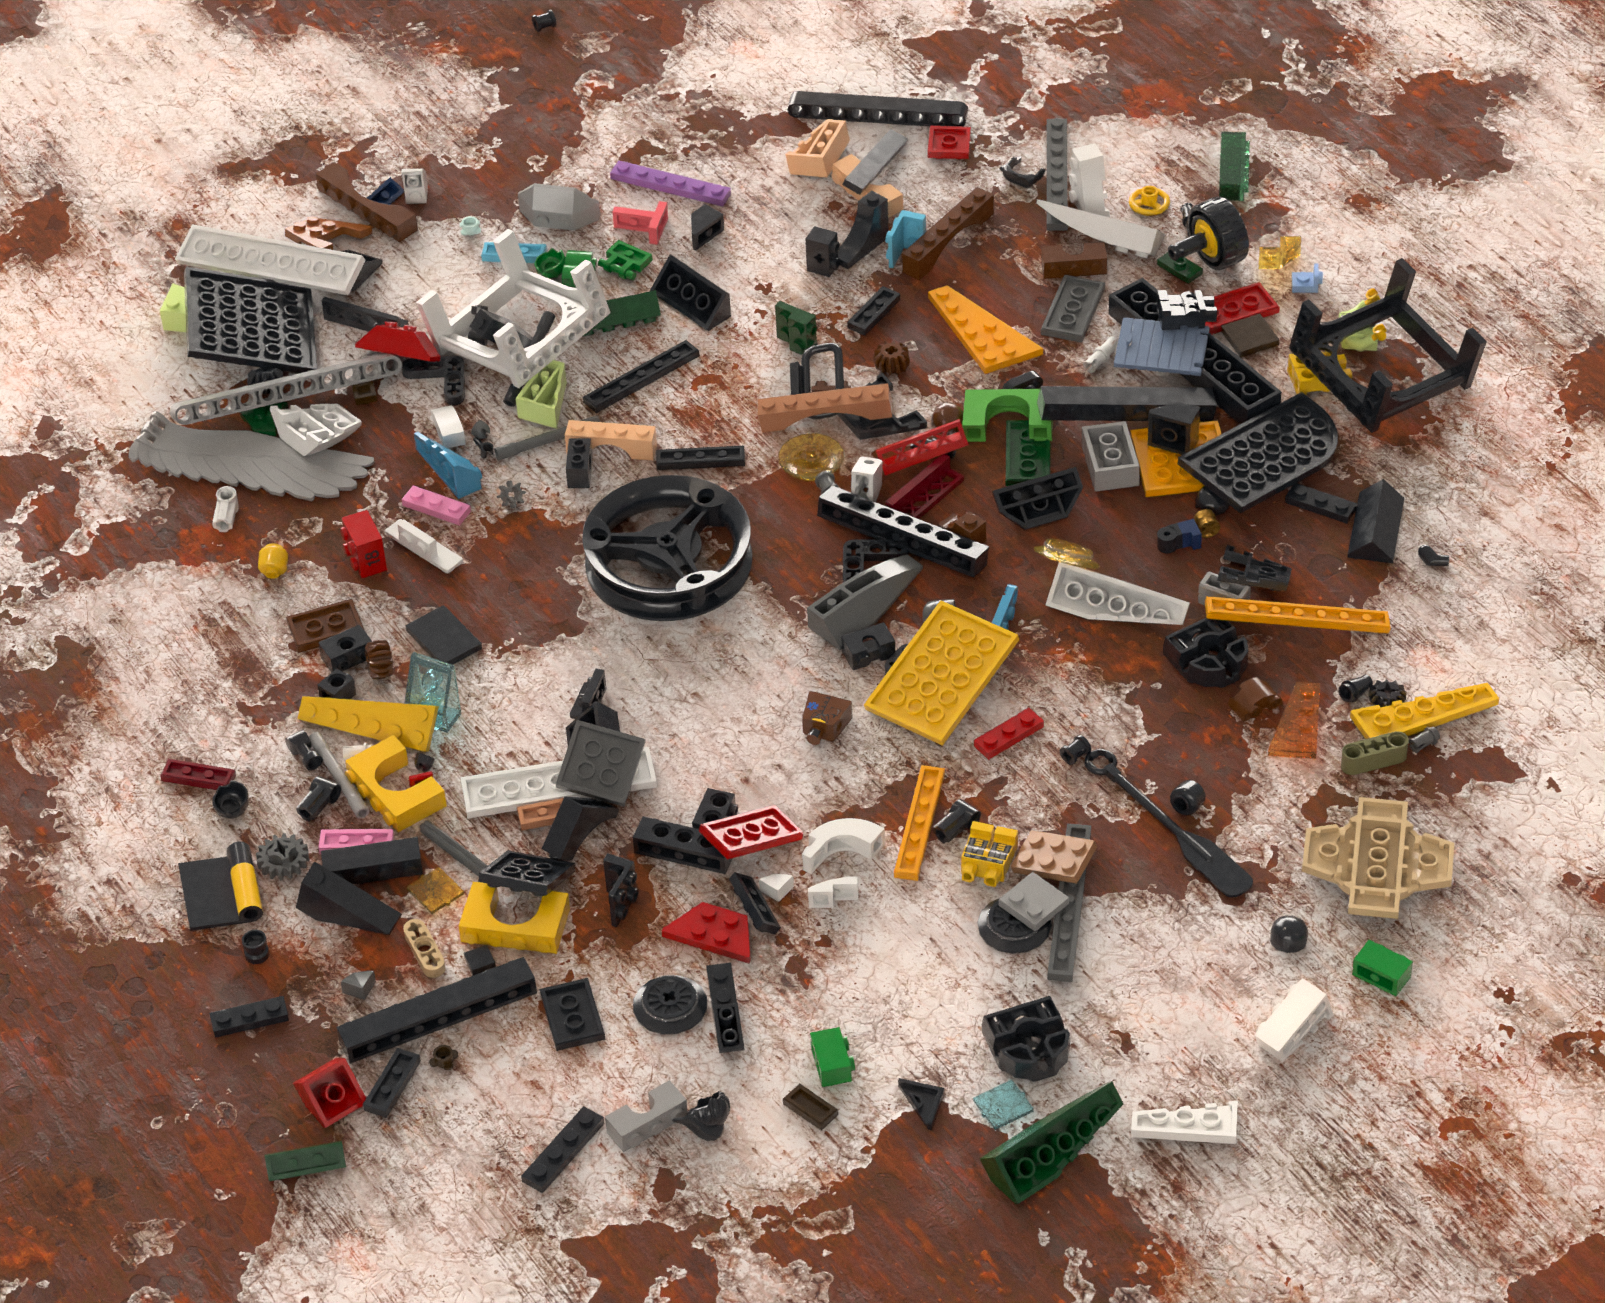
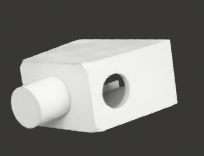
[851,457,882,502]

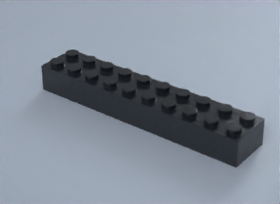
[1108,277,1282,424]

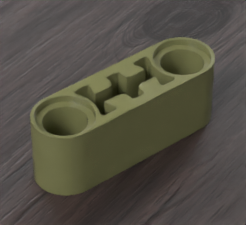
[1341,731,1409,775]

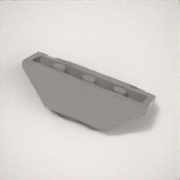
[518,183,600,231]

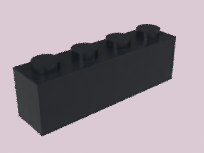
[321,837,423,884]

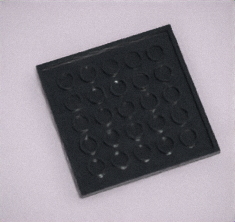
[184,267,317,373]

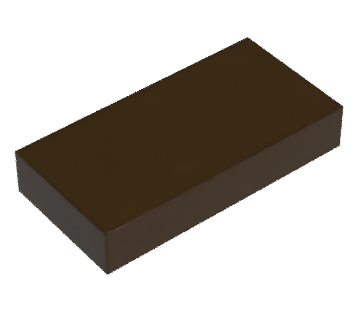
[783,1083,838,1131]

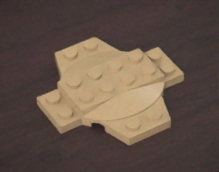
[1302,797,1455,919]

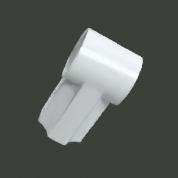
[212,486,239,532]

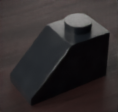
[691,204,724,251]

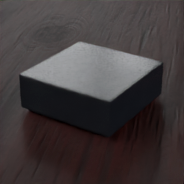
[464,945,496,975]

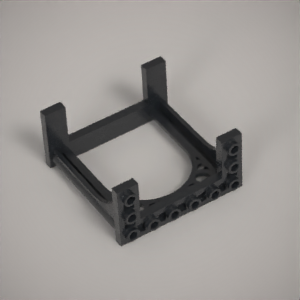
[1289,258,1487,433]

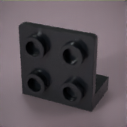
[603,853,639,927]

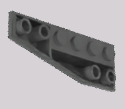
[807,554,923,650]

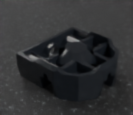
[1163,617,1248,688]
[982,996,1070,1082]

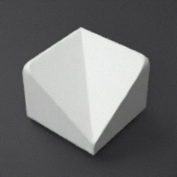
[759,874,794,902]

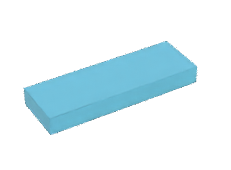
[481,242,547,263]

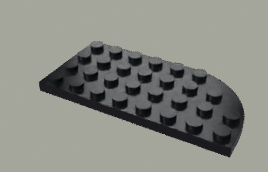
[1177,392,1338,513]

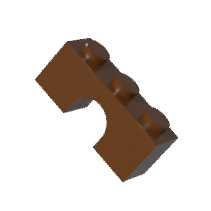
[1041,242,1107,279]

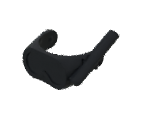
[1000,156,1045,188]

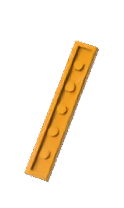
[894,765,945,881]

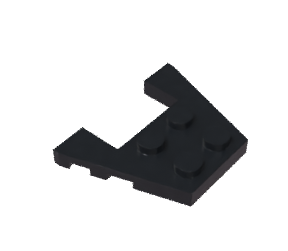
[837,373,927,440]
[1217,544,1292,592]

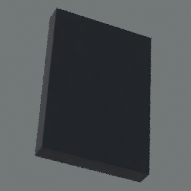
[405,605,482,669]
[539,978,606,1051]

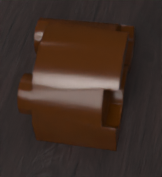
[1228,677,1283,722]

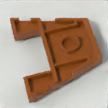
[285,216,372,250]

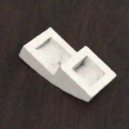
[808,876,858,908]

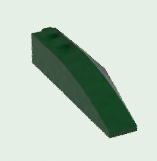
[980,1081,1124,1204]

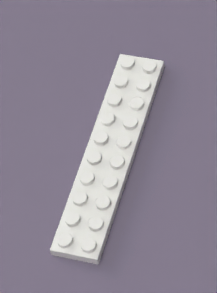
[175,224,365,295]

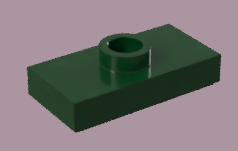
[1157,252,1203,284]

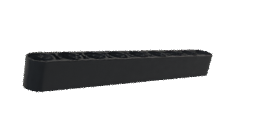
[787,91,968,127]

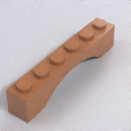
[758,383,893,433]

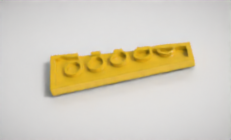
[1350,683,1499,739]
[297,696,439,752]

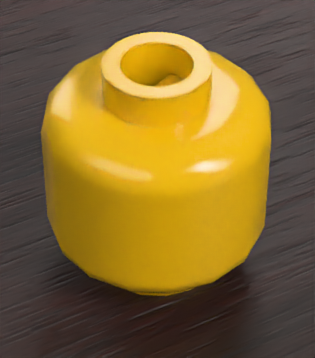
[258,543,288,579]

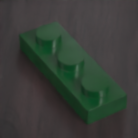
[264,1141,346,1181]

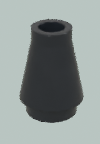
[1338,674,1373,702]

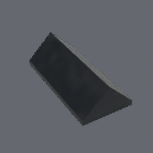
[650,254,731,331]
[1347,479,1404,563]

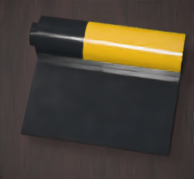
[178,841,263,931]

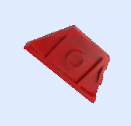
[662,902,751,964]

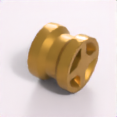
[1193,509,1220,538]

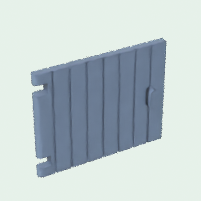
[1114,317,1210,376]

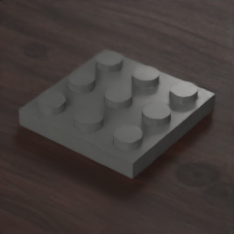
[556,720,646,807]

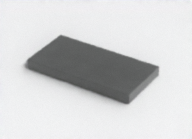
[1041,275,1105,343]

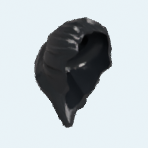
[672,1091,731,1141]

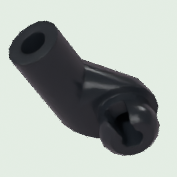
[1418,545,1449,566]

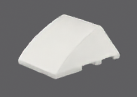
[270,404,362,456]

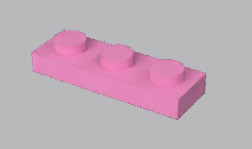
[402,486,471,526]
[319,829,394,854]

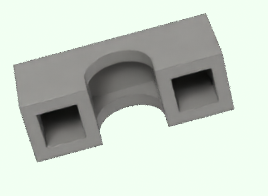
[605,1080,688,1152]

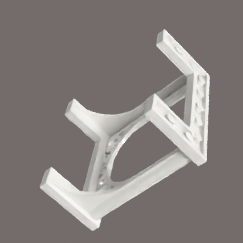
[416,229,611,388]

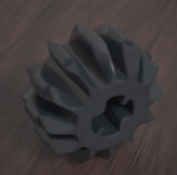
[247,368,284,395]

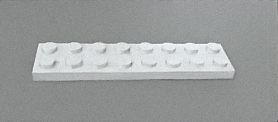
[460,746,657,819]

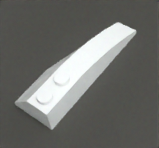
[1036,199,1165,258]
[1046,561,1190,625]

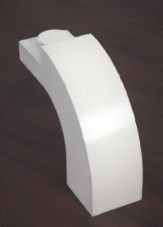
[802,818,885,874]

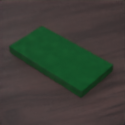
[1005,420,1050,486]

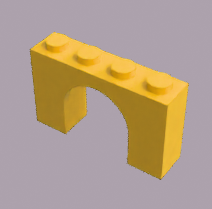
[345,735,447,833]
[458,882,570,954]

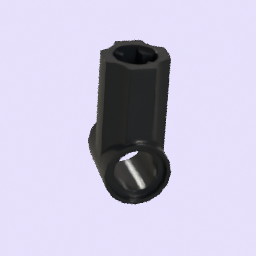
[296,776,341,822]
[933,799,981,843]

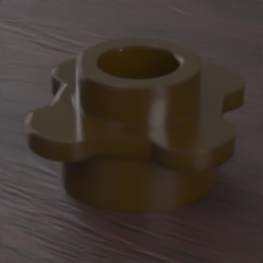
[429,1045,459,1070]

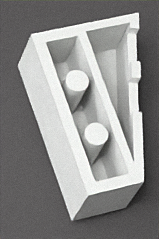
[1069,143,1110,217]
[1255,978,1334,1062]

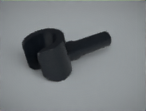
[473,437,494,458]

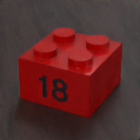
[340,510,387,578]

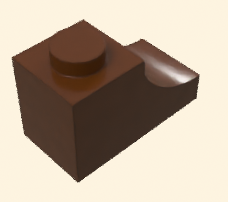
[938,511,986,544]

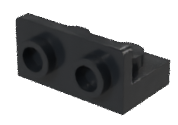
[570,668,607,719]

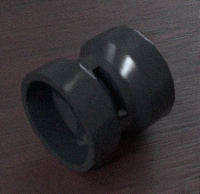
[242,930,269,964]

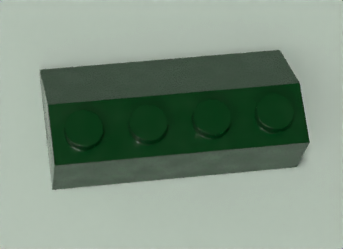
[570,290,661,337]

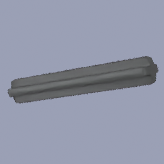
[420,820,488,877]

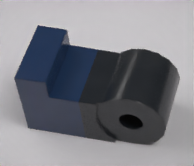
[1157,519,1202,554]

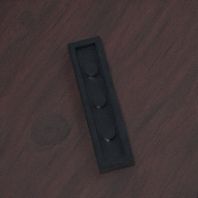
[656,445,745,470]

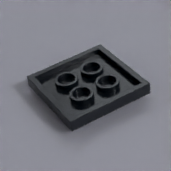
[478,850,575,896]

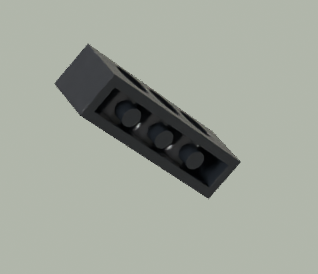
[633,816,733,874]

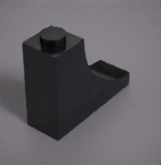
[838,191,889,270]
[469,308,533,348]
[542,796,619,860]

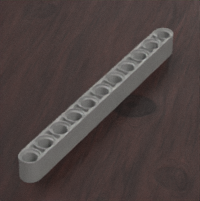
[170,353,402,425]

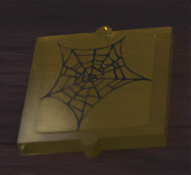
[407,867,464,914]

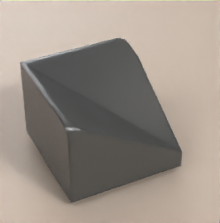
[341,970,376,1000]

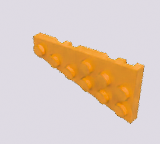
[928,285,1043,374]

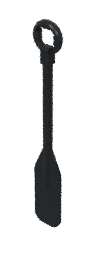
[1084,749,1253,898]

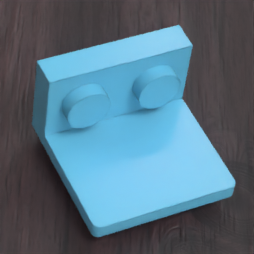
[885,210,926,268]

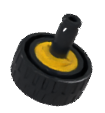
[1168,196,1249,270]

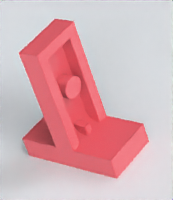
[613,201,668,245]

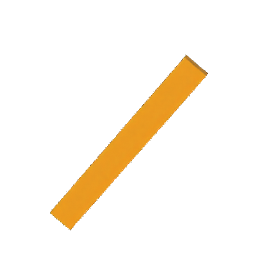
[1205,596,1391,634]

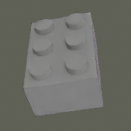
[1082,421,1139,491]

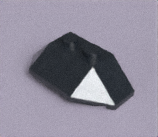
[992,467,1083,530]

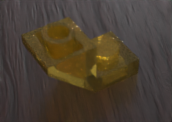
[1258,236,1301,269]

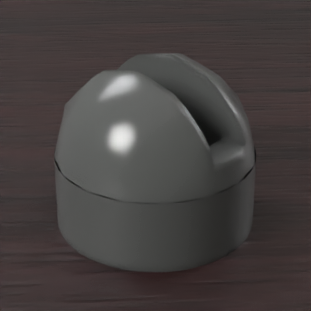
[471,420,490,439]

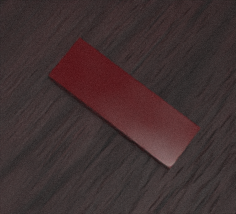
[160,758,236,790]

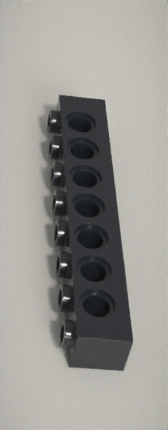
[817,485,989,578]

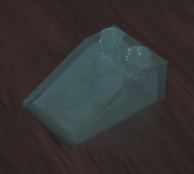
[404,652,461,733]

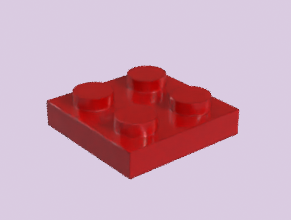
[928,126,971,159]

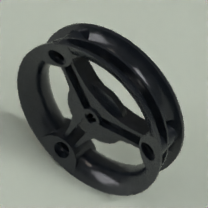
[582,475,752,621]

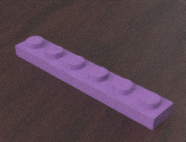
[610,160,731,207]

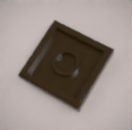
[1221,314,1280,358]

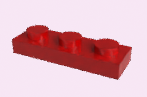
[974,707,1044,760]

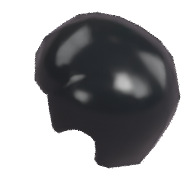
[1195,486,1230,515]
[212,780,249,819]
[1270,916,1308,953]

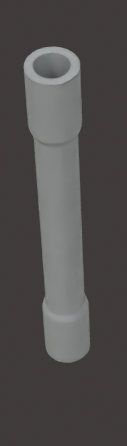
[309,732,369,819]

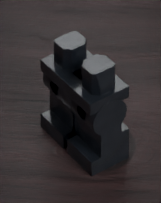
[1157,290,1217,330]

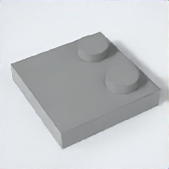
[999,872,1069,931]

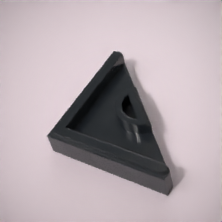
[898,1078,945,1130]

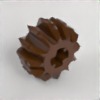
[873,341,910,376]
[365,640,394,679]

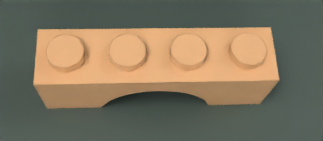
[832,154,903,218]
[565,420,657,461]

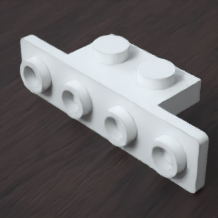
[385,519,463,573]

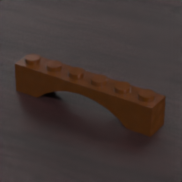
[316,162,418,242]
[902,187,994,281]

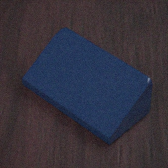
[367,177,404,205]

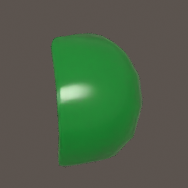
[534,248,566,279]

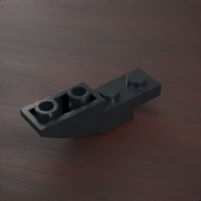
[706,962,745,1053]

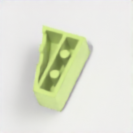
[160,283,186,332]
[516,360,567,429]

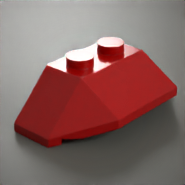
[355,321,441,361]

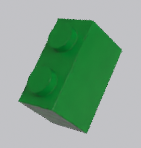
[1352,940,1413,996]
[810,1027,855,1088]

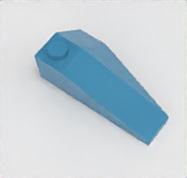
[414,431,482,499]

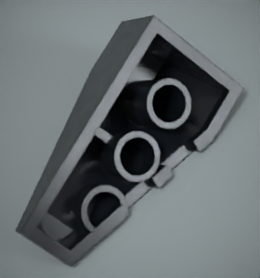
[296,861,402,935]

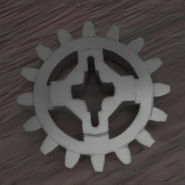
[256,833,310,880]

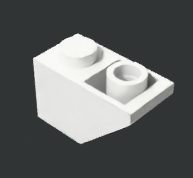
[402,168,428,204]

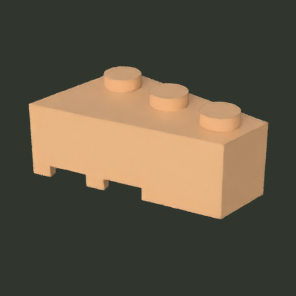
[785,119,850,178]

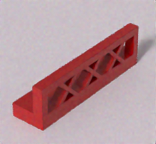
[876,419,969,475]

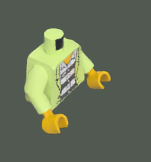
[1339,288,1387,352]

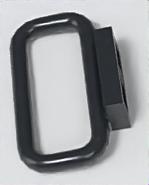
[790,343,844,420]

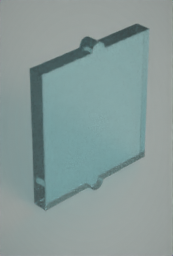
[973,1080,1034,1130]

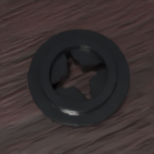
[1368,678,1407,707]

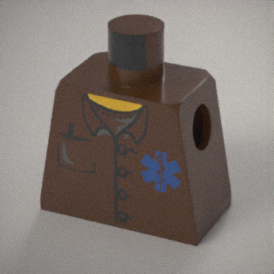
[802,691,853,745]

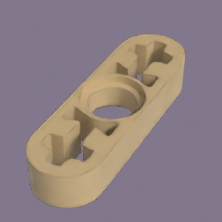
[403,919,445,978]

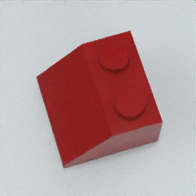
[293,1058,366,1128]

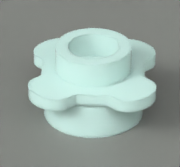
[460,216,481,236]

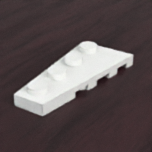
[1131,1101,1238,1144]

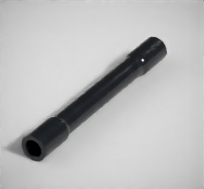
[503,311,555,407]

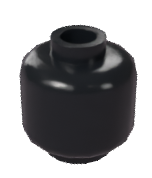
[1170,780,1206,816]

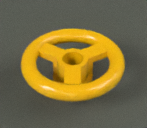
[1128,185,1170,216]

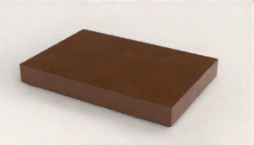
[286,599,365,653]

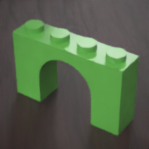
[962,389,1053,442]

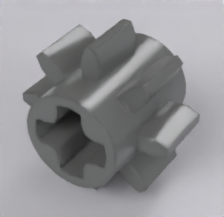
[497,480,526,509]

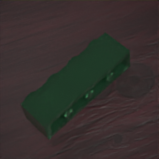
[1219,131,1250,201]

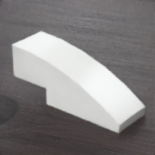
[430,405,466,448]

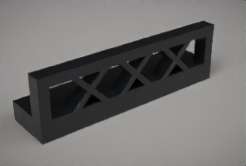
[321,296,409,332]

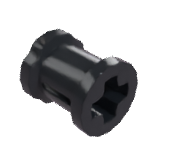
[531,10,557,32]
[1059,735,1091,765]

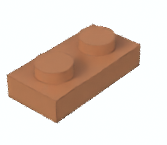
[517,798,563,831]

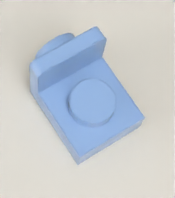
[1291,263,1323,293]

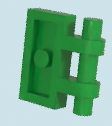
[598,240,653,280]

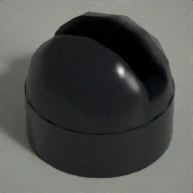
[414,753,435,772]

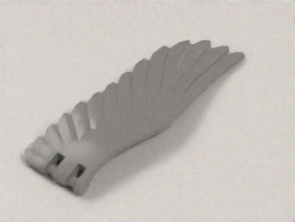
[128,411,374,501]

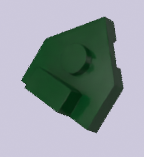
[240,401,288,437]

